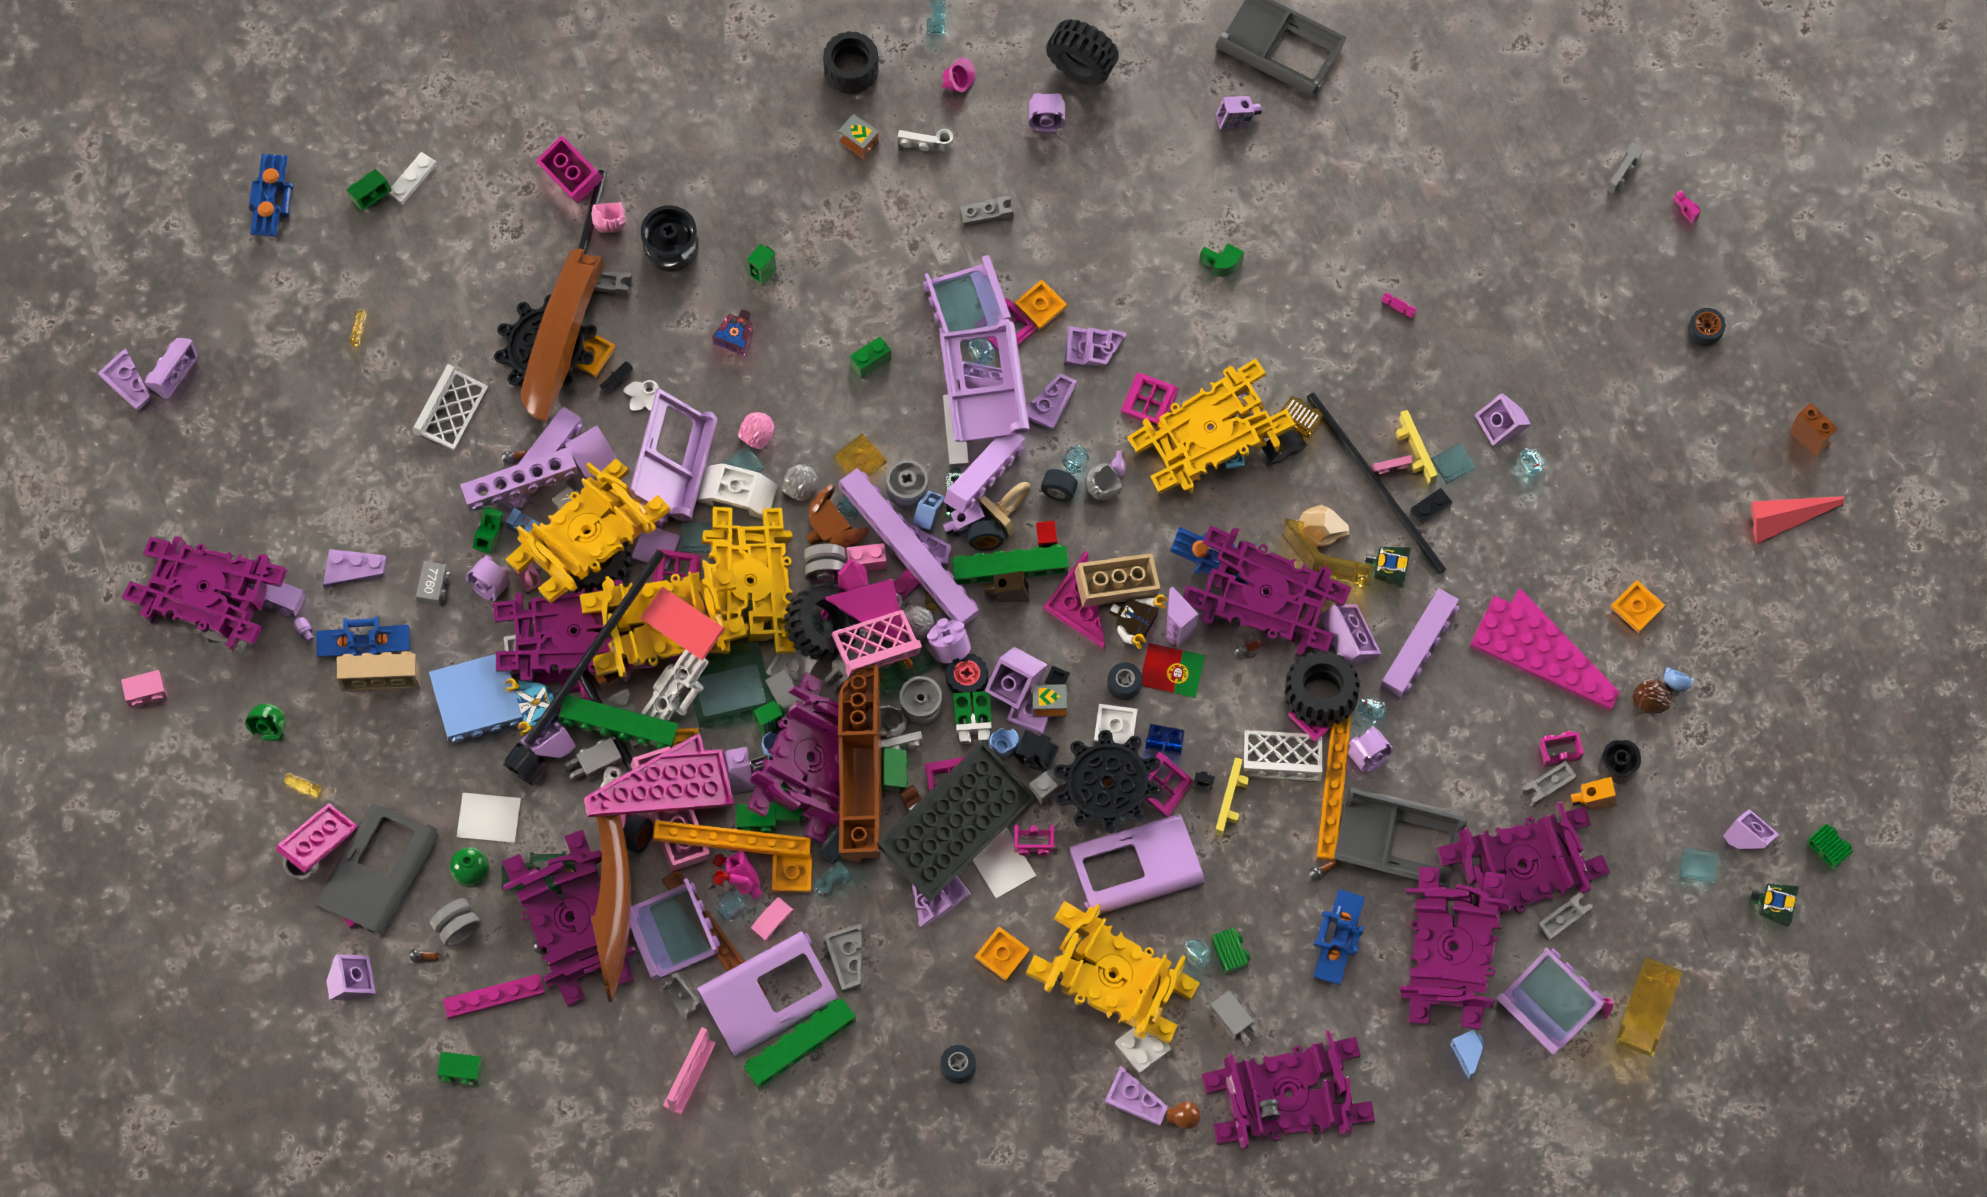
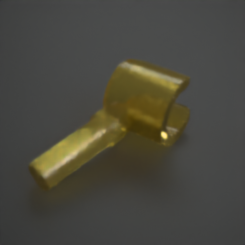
[924,588,936,613]

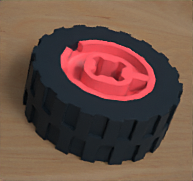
[946,653,988,698]

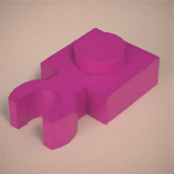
[1673,190,1701,223]

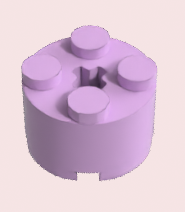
[1028,93,1065,133]
[465,555,510,601]
[927,618,971,663]
[1348,727,1393,773]

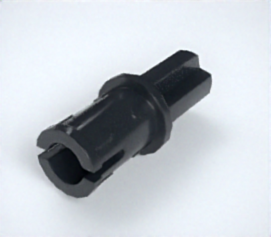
[599,361,633,394]

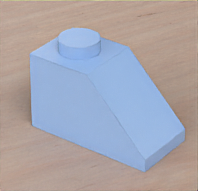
[912,490,945,530]
[1451,1030,1484,1079]

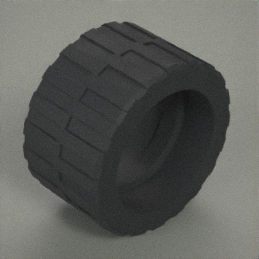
[823,31,879,94]

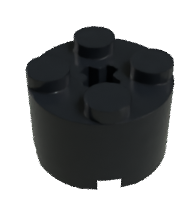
[1013,730,1059,773]
[1599,740,1641,784]
[503,742,549,786]

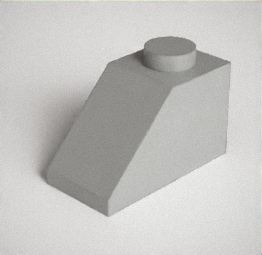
[1029,769,1067,805]

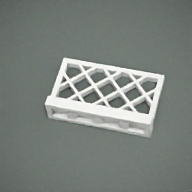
[413,364,488,451]
[1243,730,1322,782]

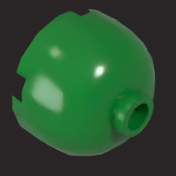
[245,703,286,741]
[450,847,490,888]

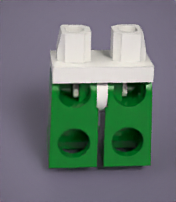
[953,691,992,744]

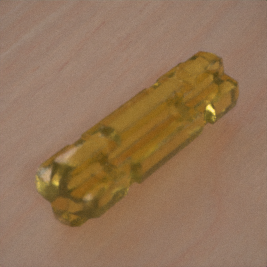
[349,310,367,346]
[284,773,322,796]

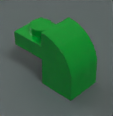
[1200,243,1244,276]
[472,506,504,554]

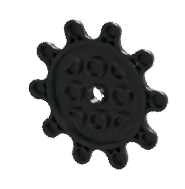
[494,294,597,387]
[1054,730,1162,834]

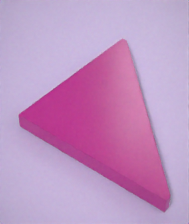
[1043,551,1106,649]
[825,579,907,646]

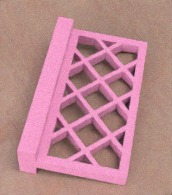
[832,610,922,677]
[663,1027,716,1116]

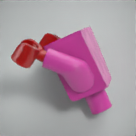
[713,851,762,899]

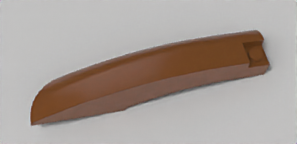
[521,249,604,422]
[838,664,882,862]
[591,815,631,1002]

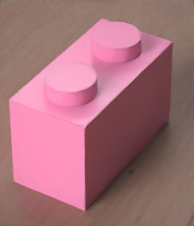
[846,543,887,571]
[121,670,167,708]

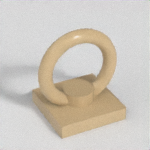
[979,482,1031,536]

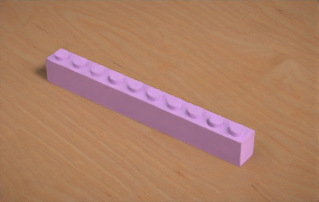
[839,468,978,626]

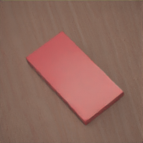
[641,586,725,661]

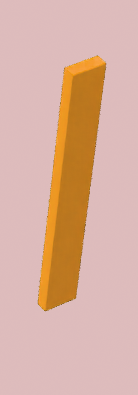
[1316,713,1352,861]
[653,820,811,859]

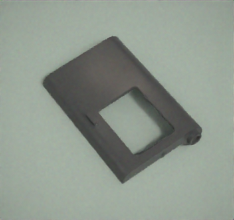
[1216,0,1346,97]

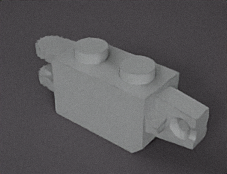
[825,634,883,691]

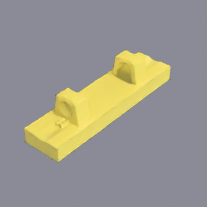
[1396,410,1438,484]
[1215,757,1249,837]

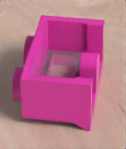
[1538,731,1584,767]
[1014,825,1054,856]

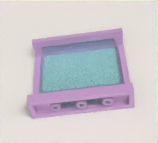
[923,255,1011,333]
[630,878,720,981]
[1496,947,1605,1055]

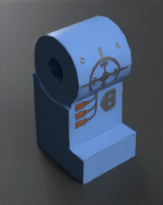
[506,508,540,534]

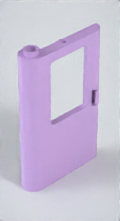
[940,319,1030,442]
[630,388,717,522]
[1068,814,1205,915]
[697,931,839,1059]

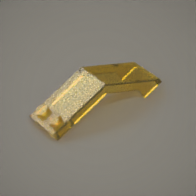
[1282,518,1374,587]
[1615,957,1683,1057]

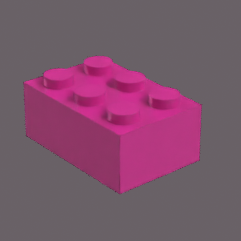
[536,135,604,203]

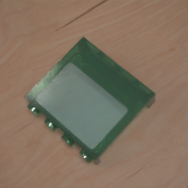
[686,641,773,729]

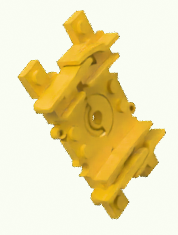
[1127,358,1296,494]
[701,507,795,654]
[580,560,748,677]
[1025,901,1200,1044]

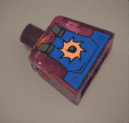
[712,309,754,357]

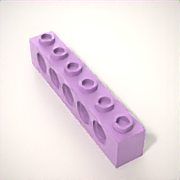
[460,447,578,512]

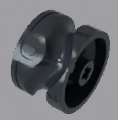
[641,205,699,272]

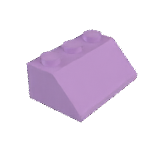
[145,338,199,400]
[958,361,1003,389]
[1166,586,1198,648]
[1319,604,1381,666]

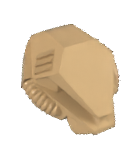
[1298,505,1349,547]

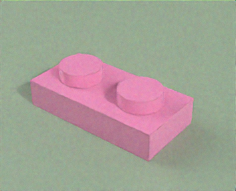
[1371,455,1413,474]

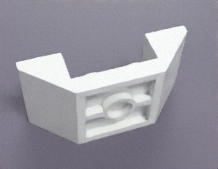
[696,463,778,519]

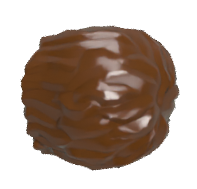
[1632,678,1672,714]

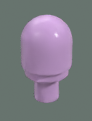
[1111,451,1127,477]
[293,617,314,642]

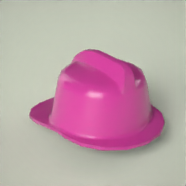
[941,57,976,93]

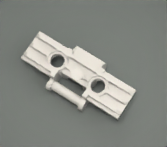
[641,649,709,721]

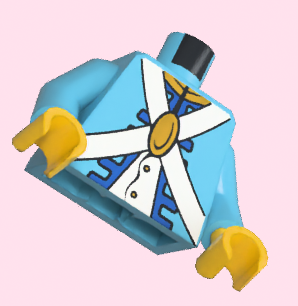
[505,678,558,736]

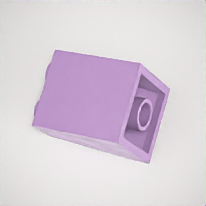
[985,647,1047,709]

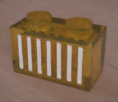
[1280,395,1323,440]

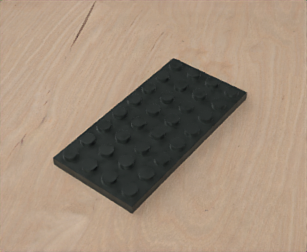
[877,741,1036,902]

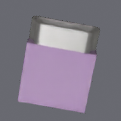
[750,755,769,773]

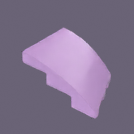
[1064,326,1126,366]
[565,425,617,481]
[912,876,971,928]

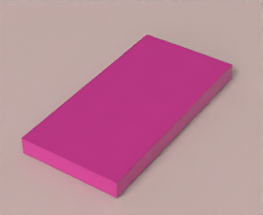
[275,803,358,873]

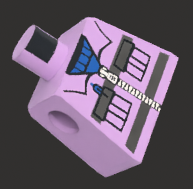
[1216,96,1262,130]
[943,500,987,537]

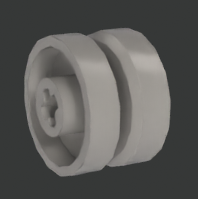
[887,460,928,508]
[804,544,846,584]
[900,676,942,725]
[430,898,482,947]

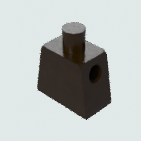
[984,571,1030,602]

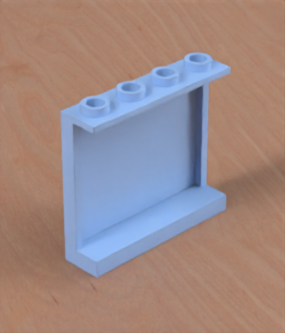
[429,654,523,743]

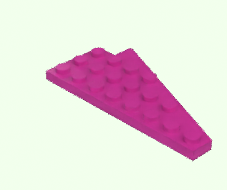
[1470,589,1620,711]
[584,734,734,817]

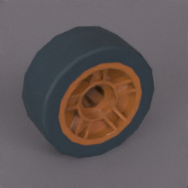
[1688,308,1726,345]
[968,521,1005,550]
[623,814,653,854]

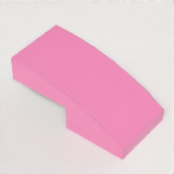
[751,897,794,940]

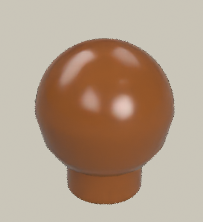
[1167,1101,1201,1129]

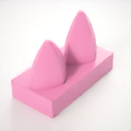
[514,563,543,594]

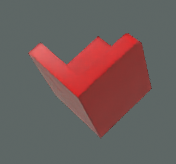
[1036,520,1057,548]

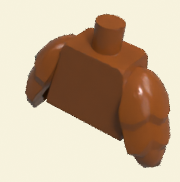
[805,484,870,548]

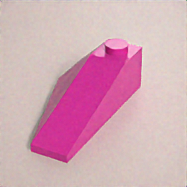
[838,559,868,591]

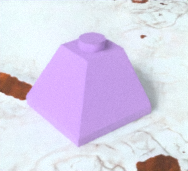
[1475,393,1531,446]
[520,719,576,758]
[723,747,754,795]
[1723,809,1779,849]
[326,954,376,1001]

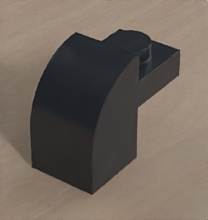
[1261,429,1308,463]

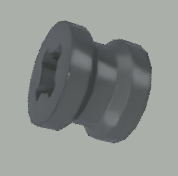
[1259,1099,1281,1121]

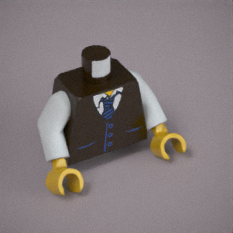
[1110,594,1168,649]

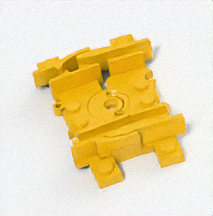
[505,458,671,603]

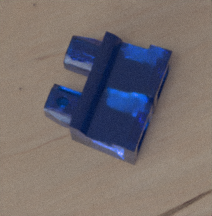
[1145,724,1185,756]

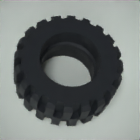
[1046,19,1119,85]
[569,530,632,594]
[784,583,860,660]
[1284,651,1360,728]

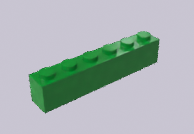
[952,544,1069,585]
[559,695,679,750]
[744,998,856,1090]

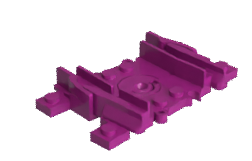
[1183,525,1352,655]
[121,536,288,652]
[493,580,652,682]
[747,673,840,844]
[1436,801,1610,925]
[502,830,635,1006]
[1399,867,1511,1030]
[1201,1030,1375,1149]

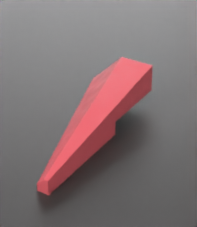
[1750,496,1844,544]

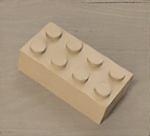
[1075,553,1160,607]
[337,651,420,691]

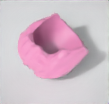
[591,202,626,233]
[738,412,775,449]

